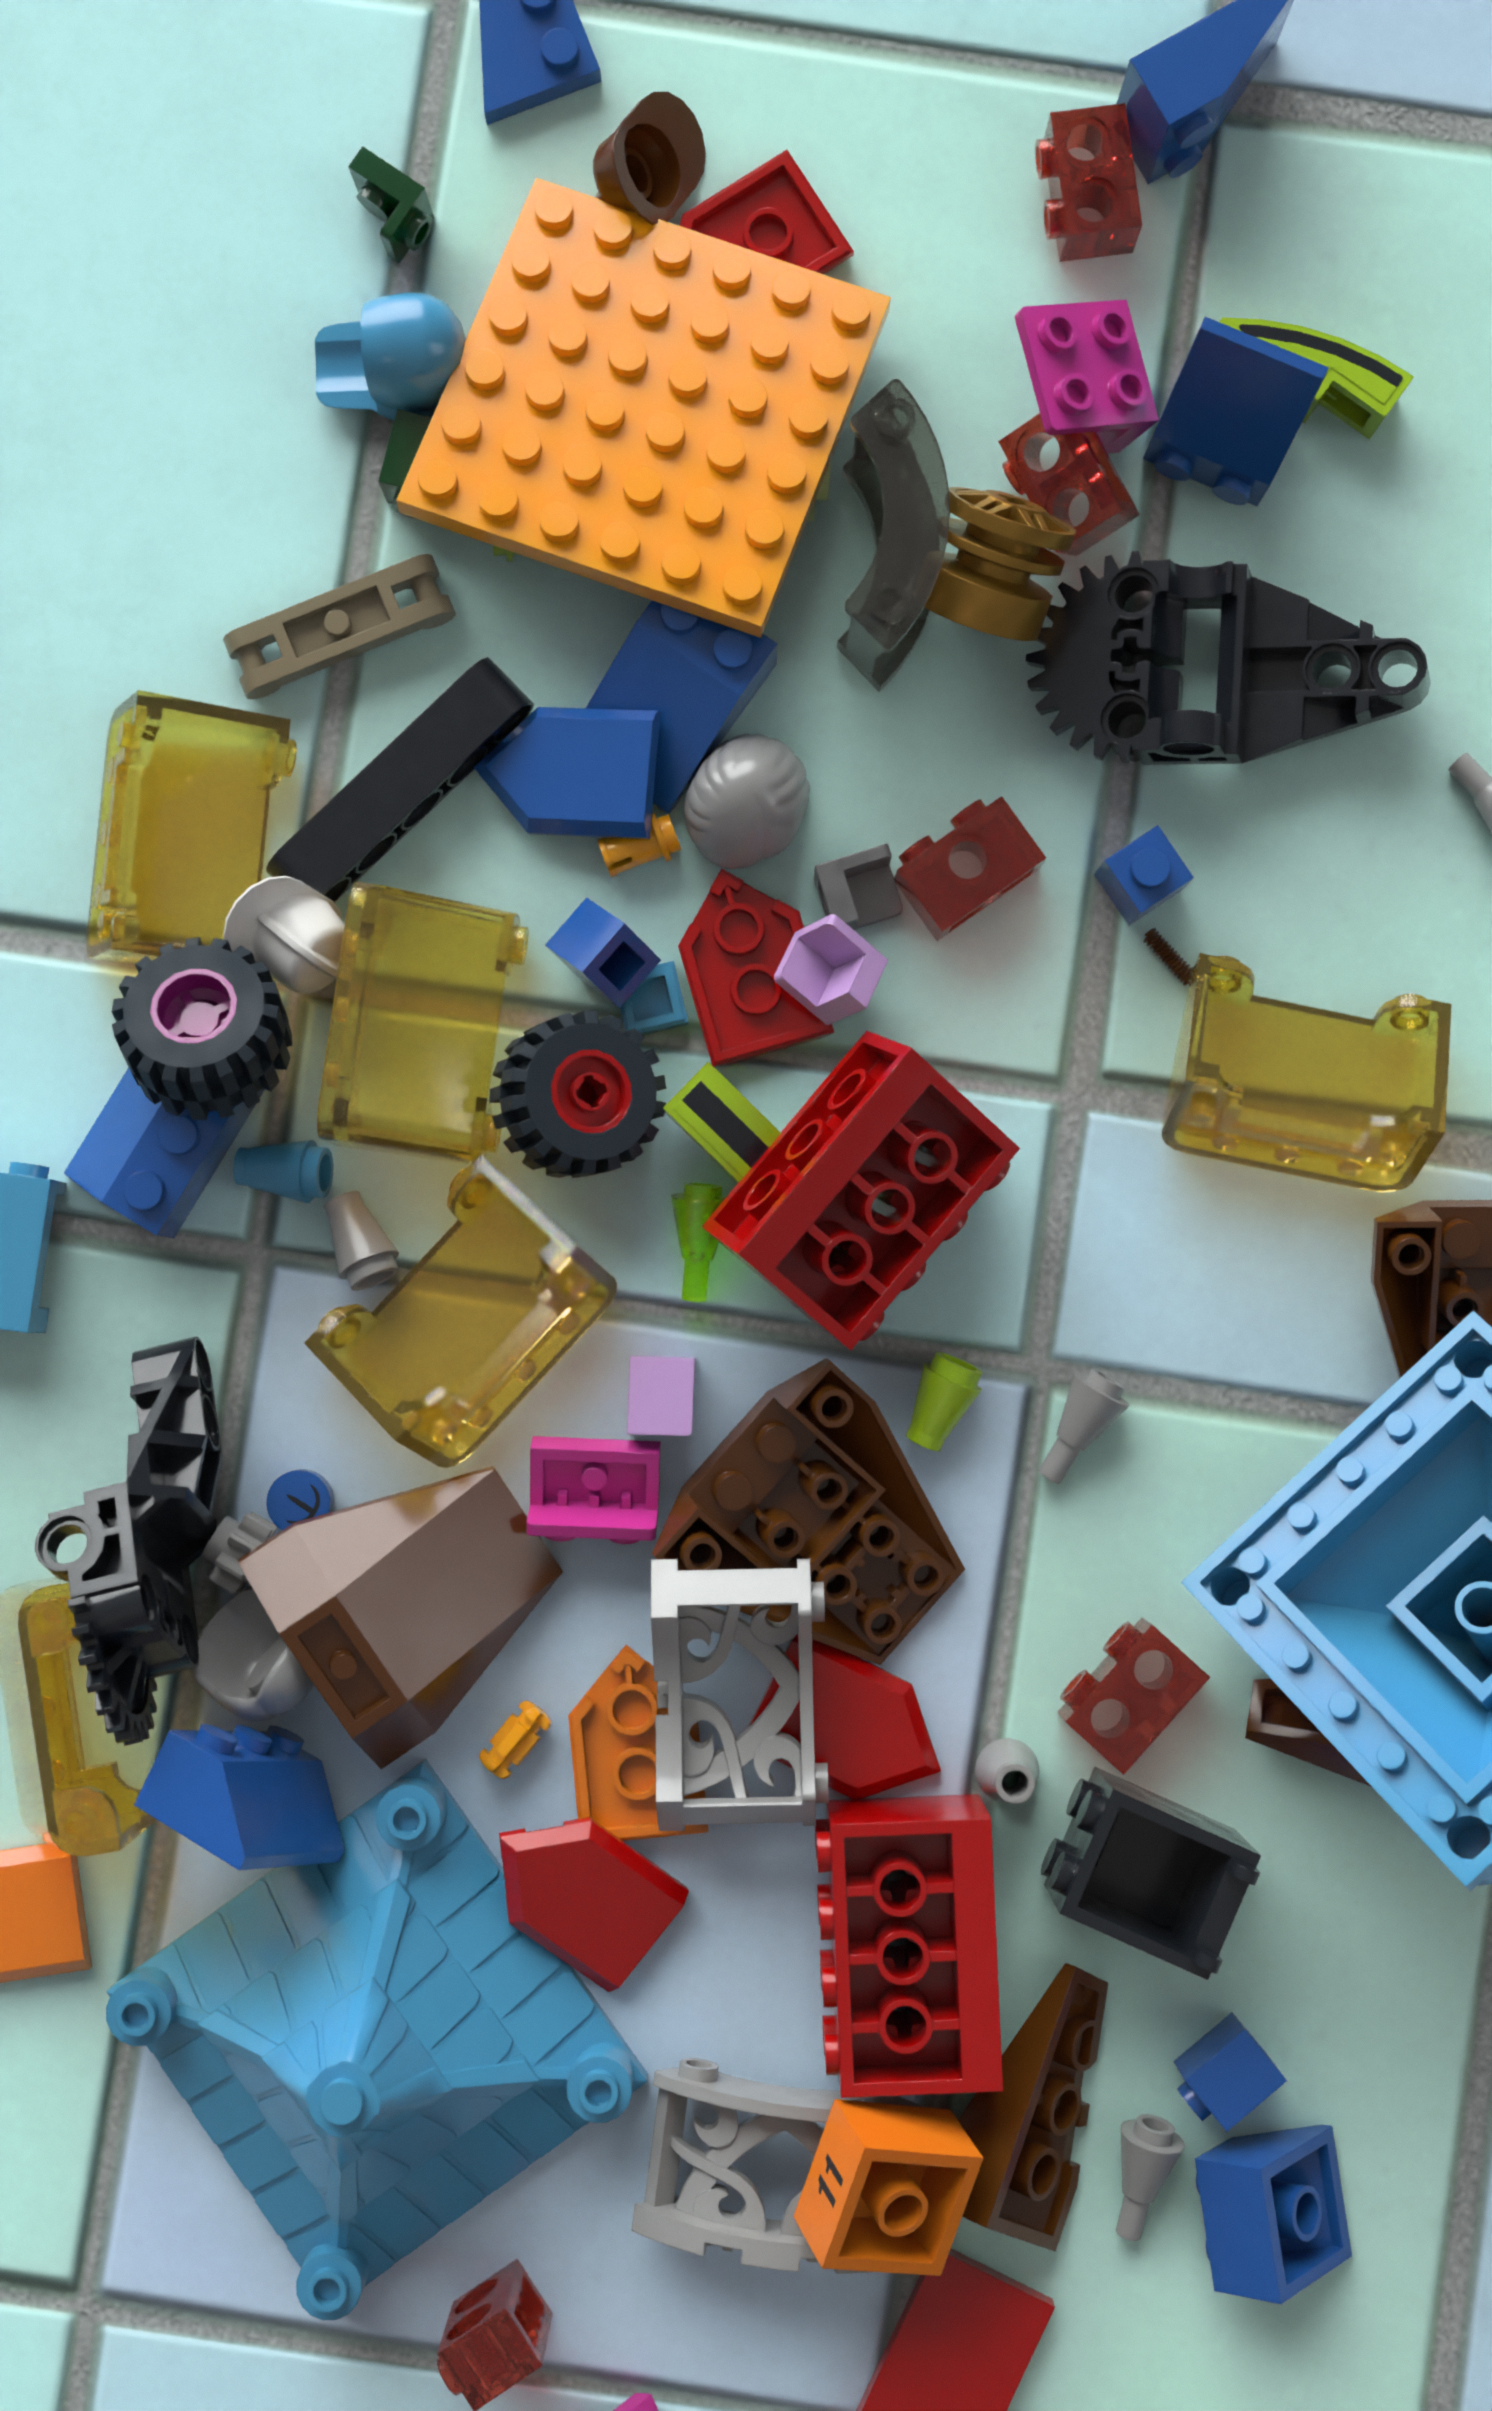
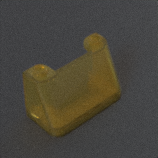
[86,690,297,964]
[317,881,529,1166]
[1162,953,1452,1192]
[304,1155,617,1468]
[0,1577,157,1856]

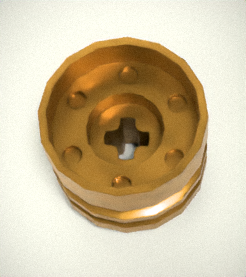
[912,487,1076,641]

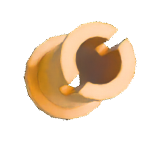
[597,813,682,877]

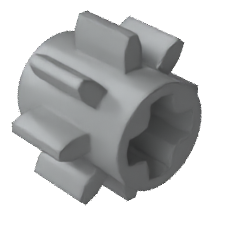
[202,1512,278,1595]

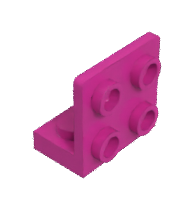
[1015,300,1159,455]

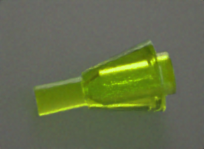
[671,1182,726,1302]

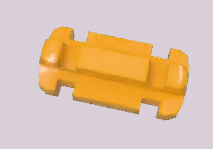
[479,1700,552,1779]

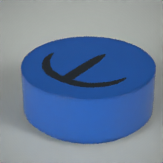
[266,1469,334,1530]

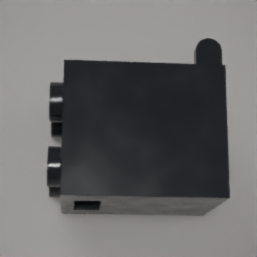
[1041,1767,1261,1980]

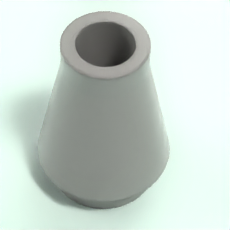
[324,1191,399,1291]
[975,1738,1039,1804]

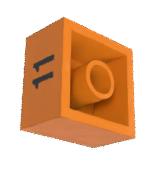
[793,2099,983,2276]

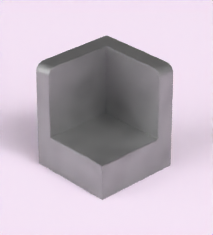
[813,844,903,930]

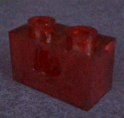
[894,796,1046,942]

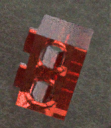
[1035,103,1142,262]
[998,413,1140,556]
[1057,1617,1210,1775]
[437,2258,553,2411]

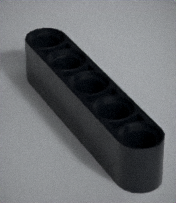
[266,657,534,903]

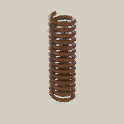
[1143,928,1196,986]

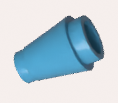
[233,1140,334,1203]

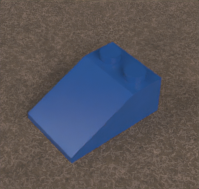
[1111,0,1294,184]
[1143,316,1329,506]
[586,601,778,815]

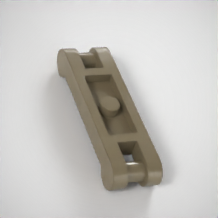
[223,554,456,699]

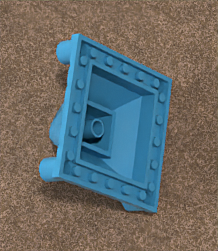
[1181,1311,1492,1891]
[106,1759,648,2321]

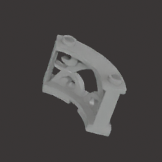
[650,1559,829,1831]
[631,2058,924,2274]

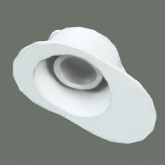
[223,876,353,994]

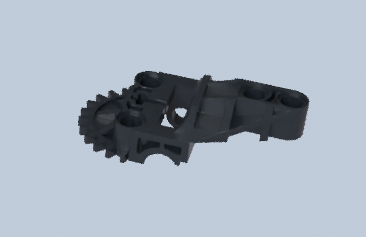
[1025,551,1431,765]
[35,1336,223,1746]

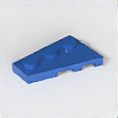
[479,0,602,125]

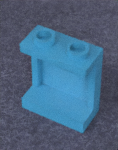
[0,1162,67,1333]

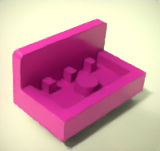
[527,1436,661,1544]

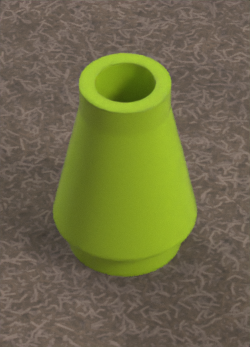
[905,1351,983,1452]

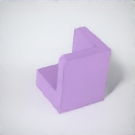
[774,914,888,1025]
[627,1356,696,1436]

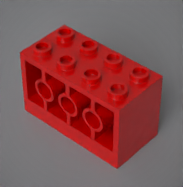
[702,1030,1020,1351]
[815,1794,1003,2098]

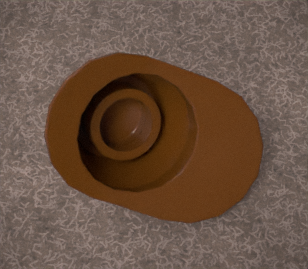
[593,92,706,224]

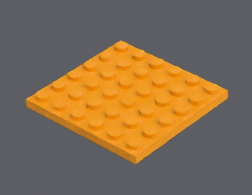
[396,178,891,638]

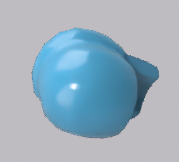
[315,293,466,421]

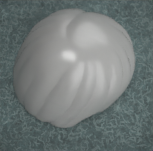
[684,734,810,869]
[190,1587,314,1722]

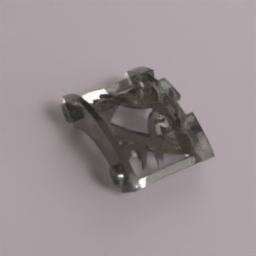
[837,379,950,692]

